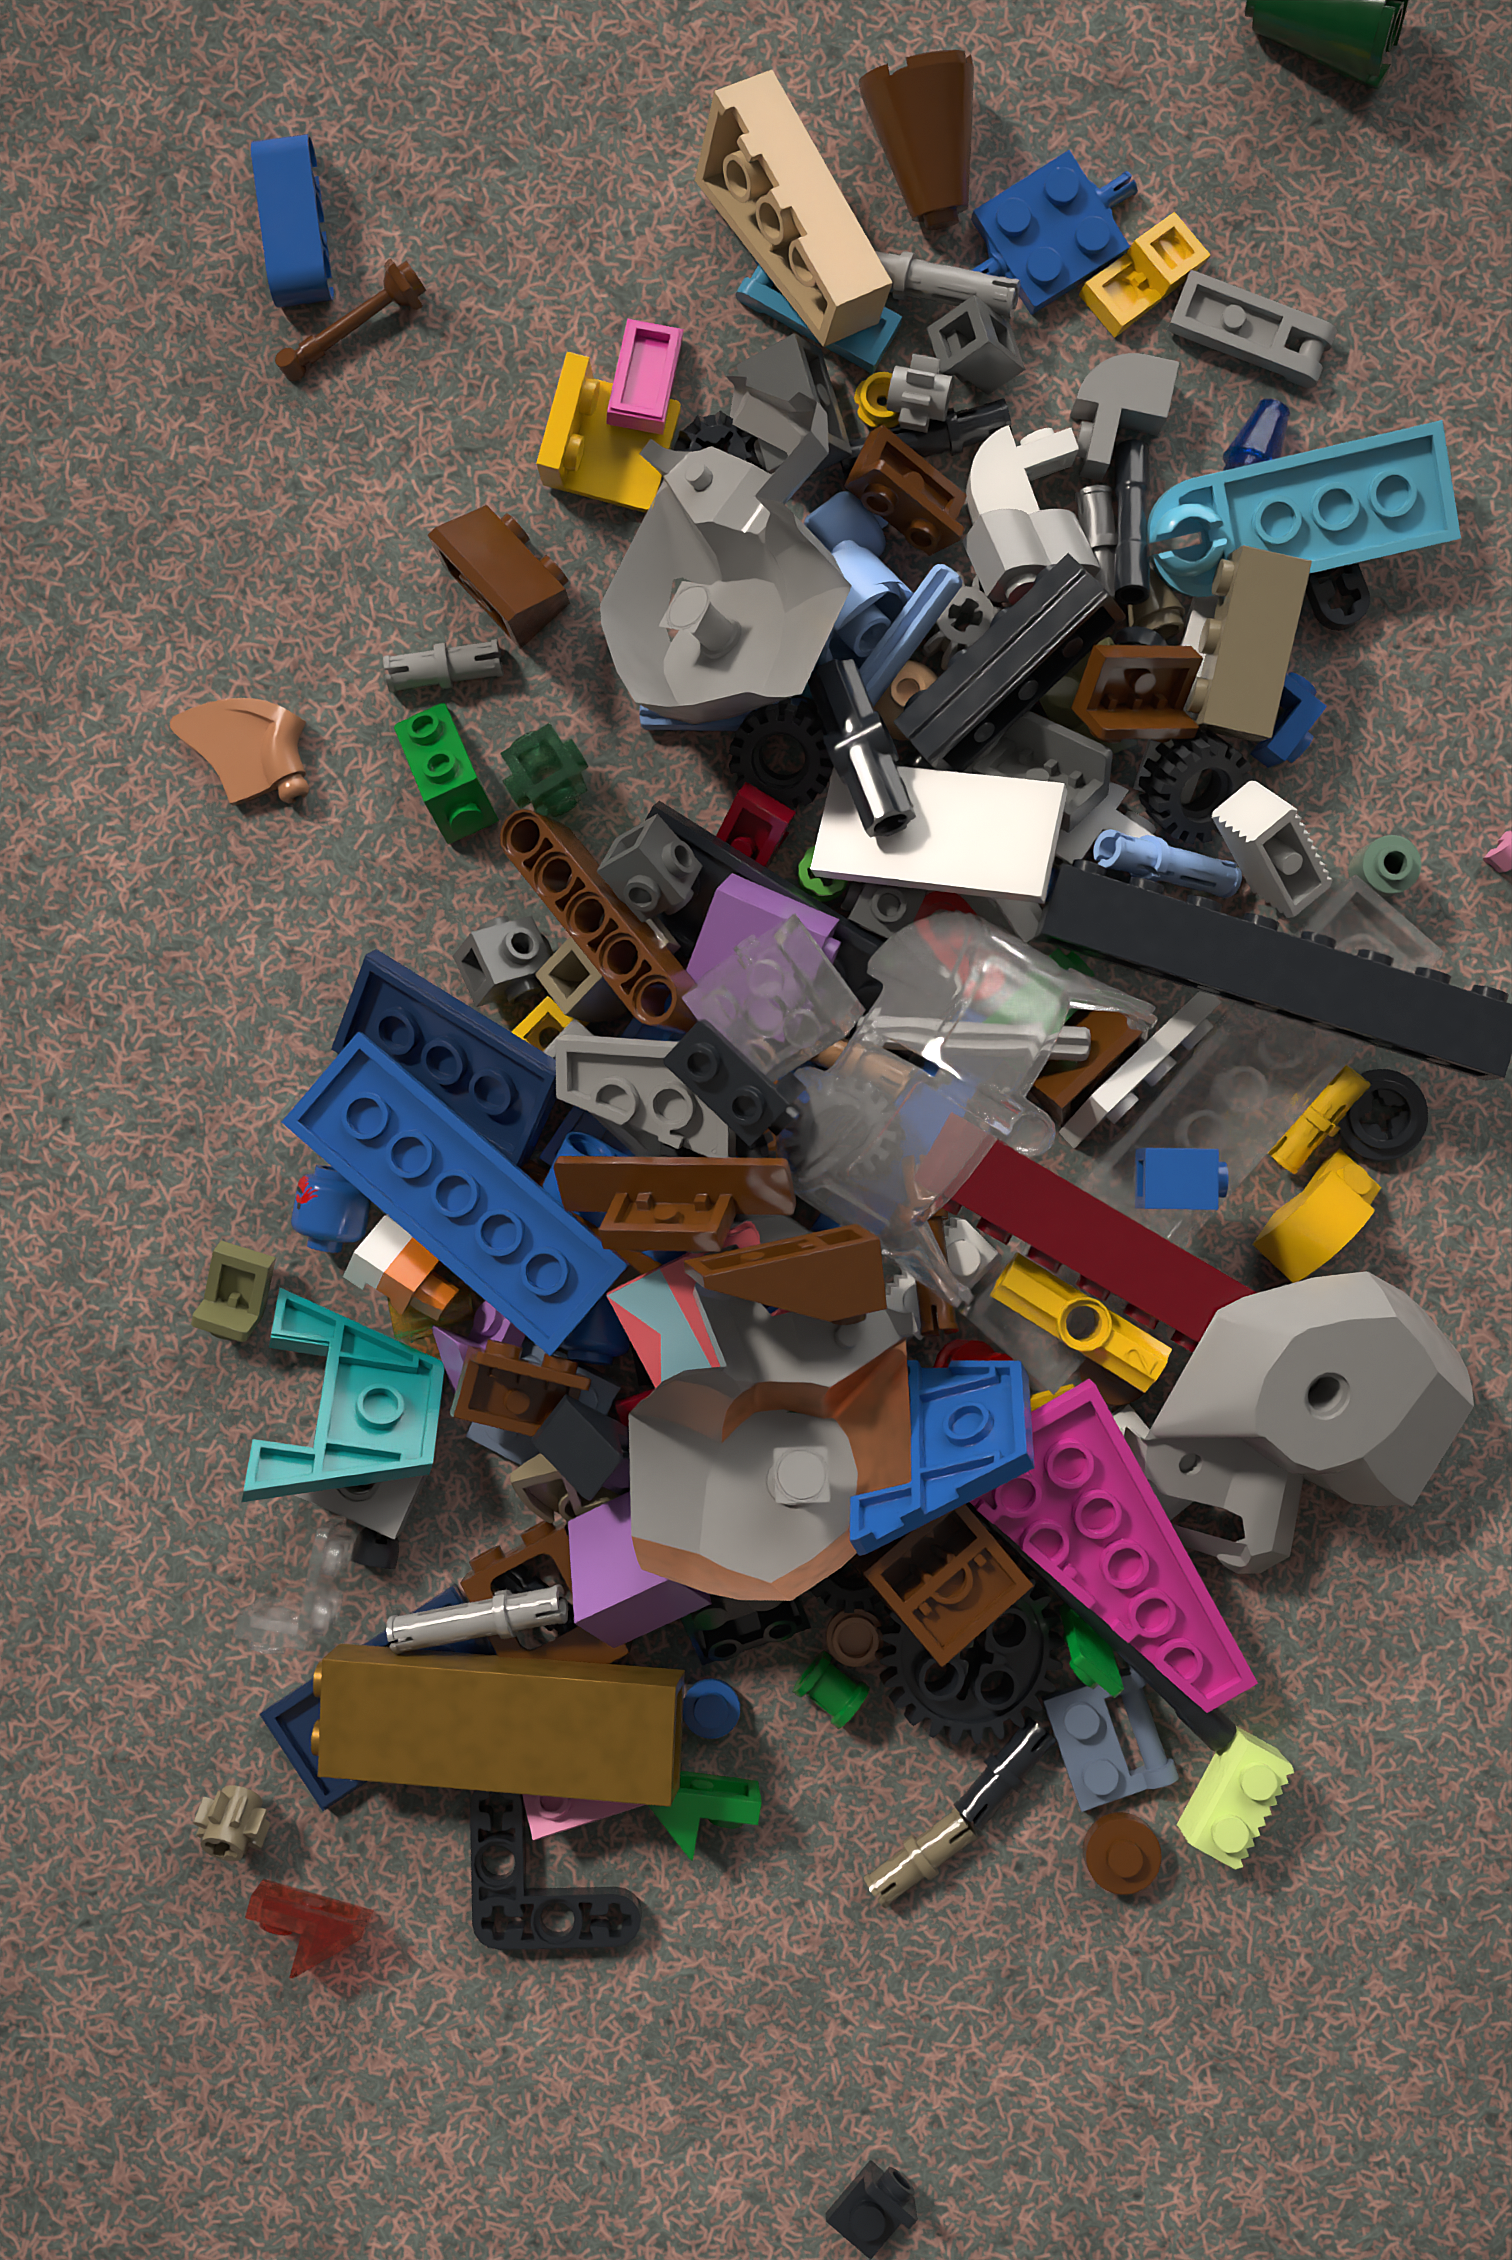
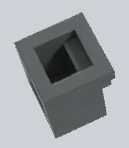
[927,295,1025,395]

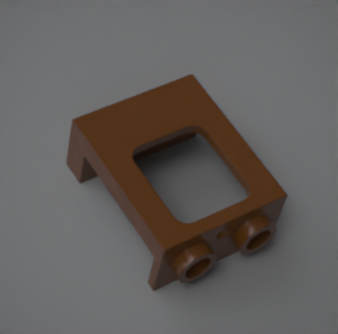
[460,1520,633,1664]

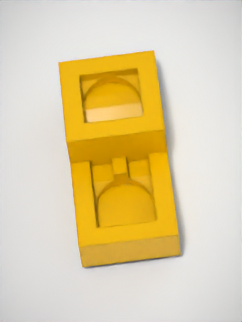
[1079,212,1211,338]

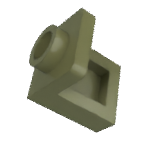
[191,1240,276,1342]

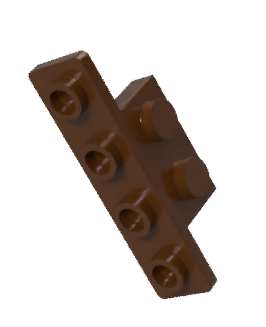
[553,1156,796,1253]

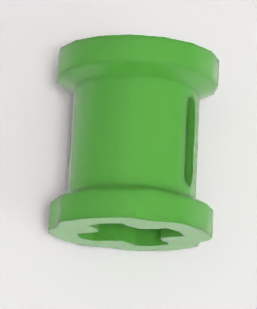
[798,845,848,902]

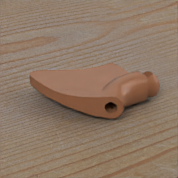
[170,698,310,806]

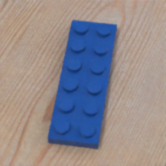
[281,1032,631,1356]

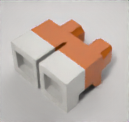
[343,1215,459,1321]

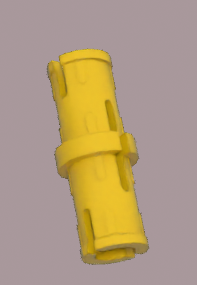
[1266,1061,1371,1174]

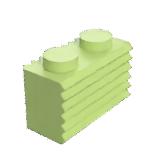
[1177,1726,1294,1869]

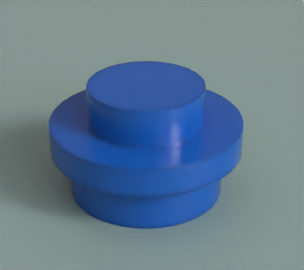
[683,1678,740,1739]

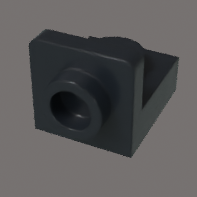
[826,2160,918,2260]

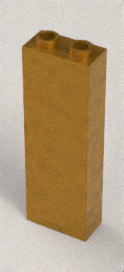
[311,1643,685,1807]

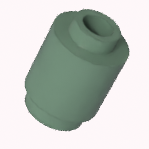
[1348,835,1422,901]

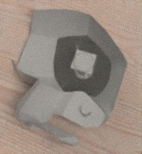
[600,376,852,725]
[1124,1271,1474,1574]

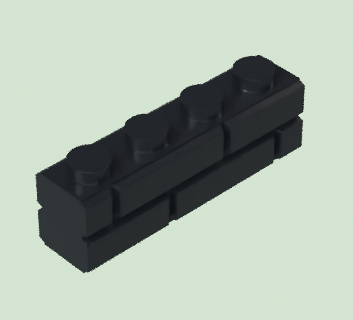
[893,553,1127,773]

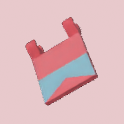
[606,1221,791,1388]

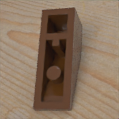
[684,1223,887,1325]

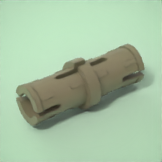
[863,1807,979,1909]

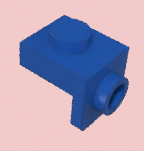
[1250,672,1327,768]

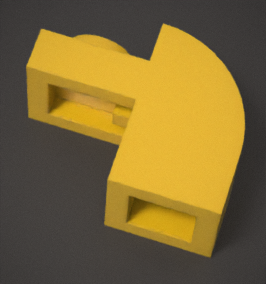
[1252,1148,1382,1283]

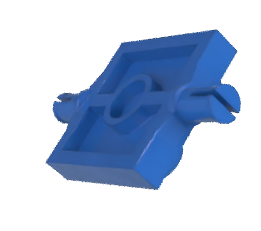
[971,150,1138,315]

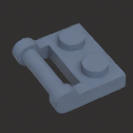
[1041,1666,1179,1812]

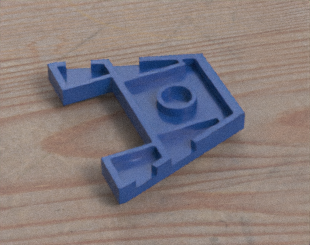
[850,1360,1035,1555]

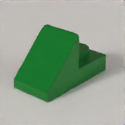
[648,1770,762,1861]

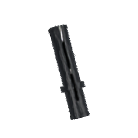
[840,398,1012,480]

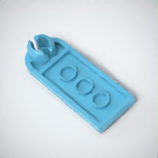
[1147,420,1461,597]

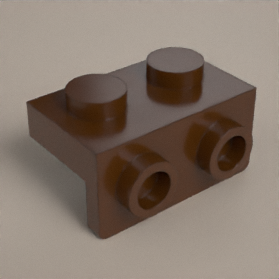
[844,425,967,556]
[1071,645,1203,743]
[450,1339,592,1437]

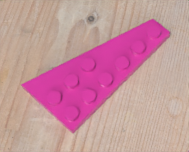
[970,1379,1258,1713]

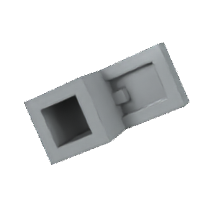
[1069,353,1179,481]

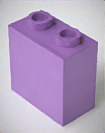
[686,873,841,1041]
[568,1491,711,1648]

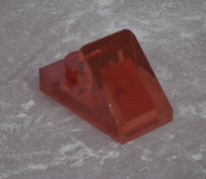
[245,1879,374,1979]

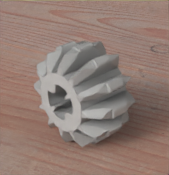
[922,571,1005,670]

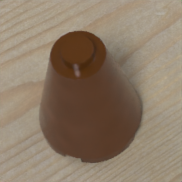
[858,50,974,230]

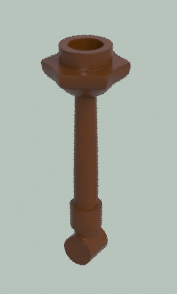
[275,259,426,381]

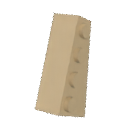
[694,70,893,347]

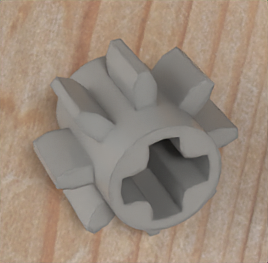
[887,354,953,433]

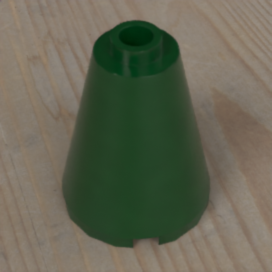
[1245,0,1409,90]

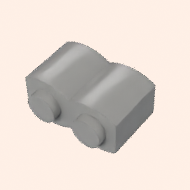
[962,509,1101,604]

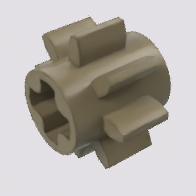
[193,1785,271,1861]

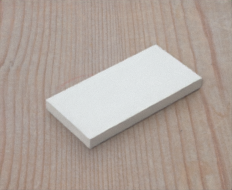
[810,766,1068,904]

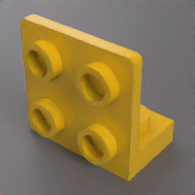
[536,351,681,513]

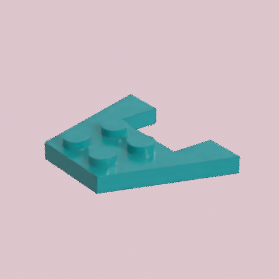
[242,1287,444,1502]

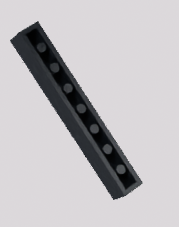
[1034,859,1512,1081]

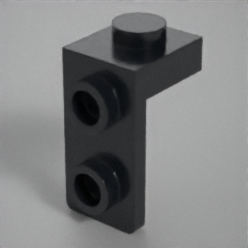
[663,1019,807,1147]

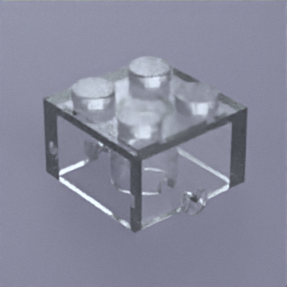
[682,913,866,1082]

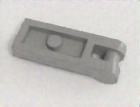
[1166,270,1337,388]

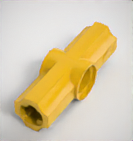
[989,1252,1172,1393]

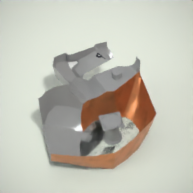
[629,1231,918,1601]

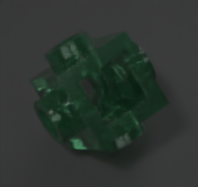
[500,722,589,817]

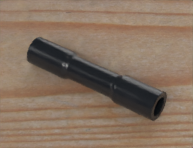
[1114,439,1150,605]

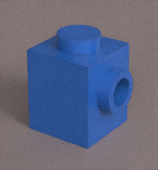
[1135,1148,1228,1210]

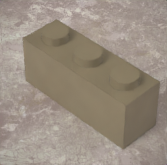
[1185,545,1312,742]

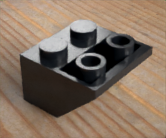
[680,1594,811,1666]

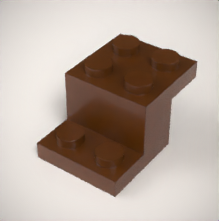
[848,1504,1033,1667]

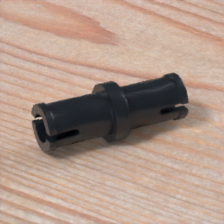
[953,1715,1057,1831]

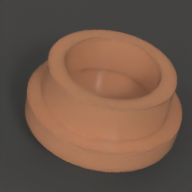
[826,1608,884,1667]

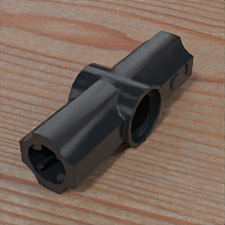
[808,659,916,838]

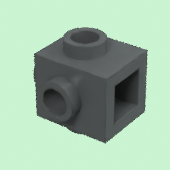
[597,814,702,923]
[453,915,552,1007]

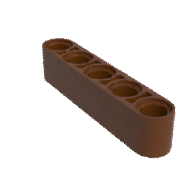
[500,809,706,1034]

